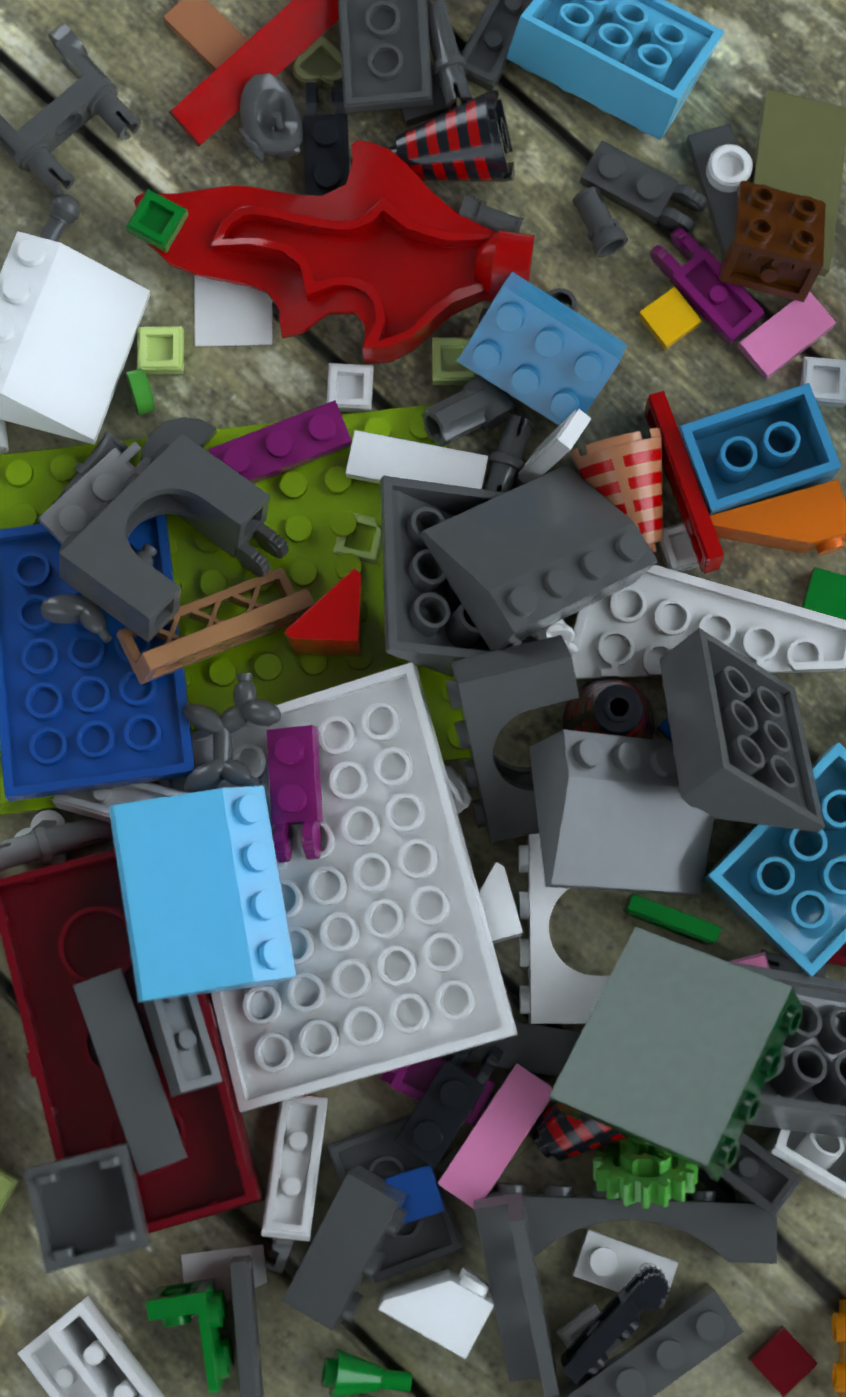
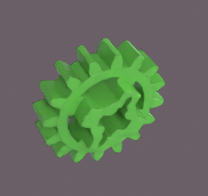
[593,1137,698,1208]

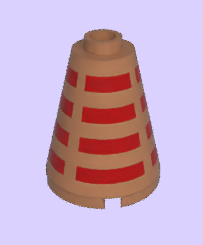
[571,428,663,552]

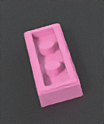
[437,1063,553,1209]

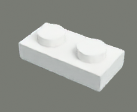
[572,1228,678,1309]

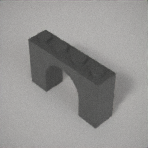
[59,433,270,642]
[446,635,579,843]

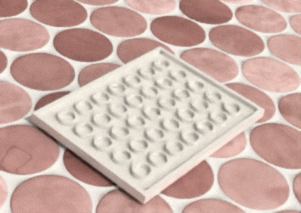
[159,662,518,1112]

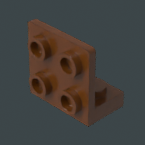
[718,181,826,302]

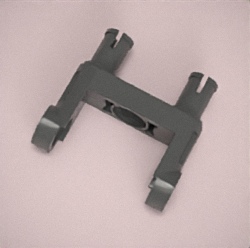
[0,23,141,197]

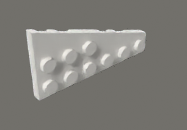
[572,565,846,680]

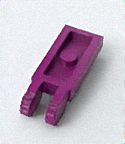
[649,227,765,346]
[267,725,323,863]

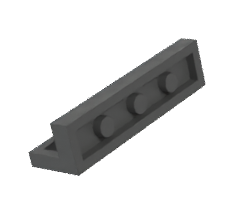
[474,1192,559,1397]

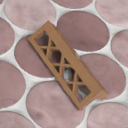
[116,567,315,685]

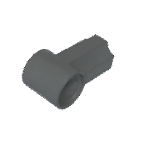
[422,376,517,447]

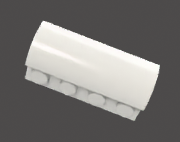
[17,1296,165,1397]

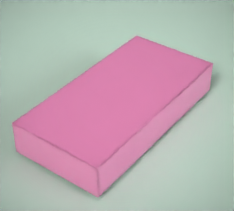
[737,292,836,381]

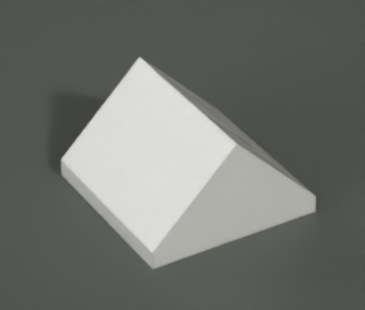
[479,862,523,944]
[761,1128,846,1200]

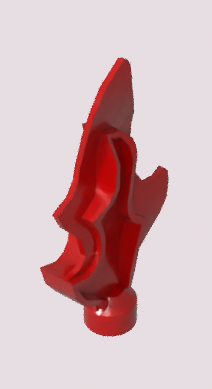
[134,140,535,364]

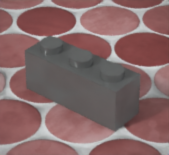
[282,1165,408,1331]

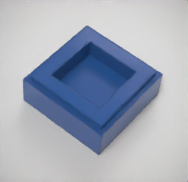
[385,1164,445,1225]

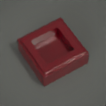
[748,1325,818,1397]

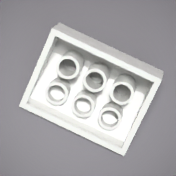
[0,231,150,445]

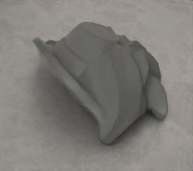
[238,73,304,163]

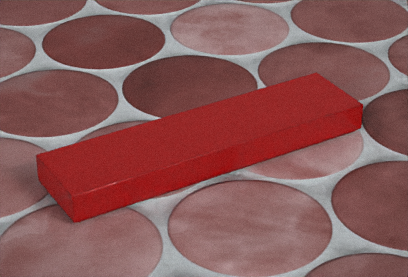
[644,391,724,574]

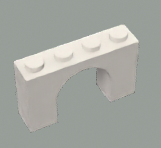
[518,834,610,1024]

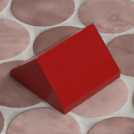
[284,568,364,657]

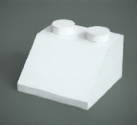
[379,1267,494,1359]

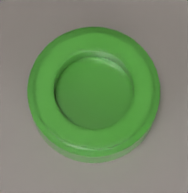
[126,368,155,416]

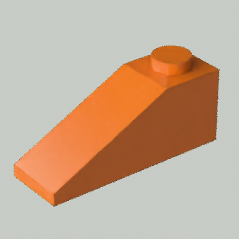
[710,480,846,555]

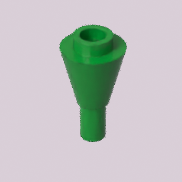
[321,1348,412,1397]

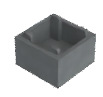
[24,1142,150,1273]

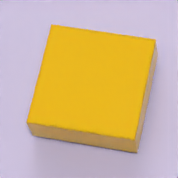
[638,287,702,351]

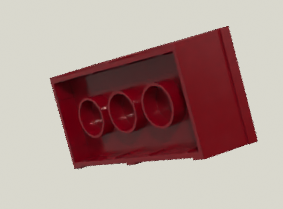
[0,849,265,1233]

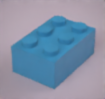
[457,272,628,425]
[678,383,841,515]

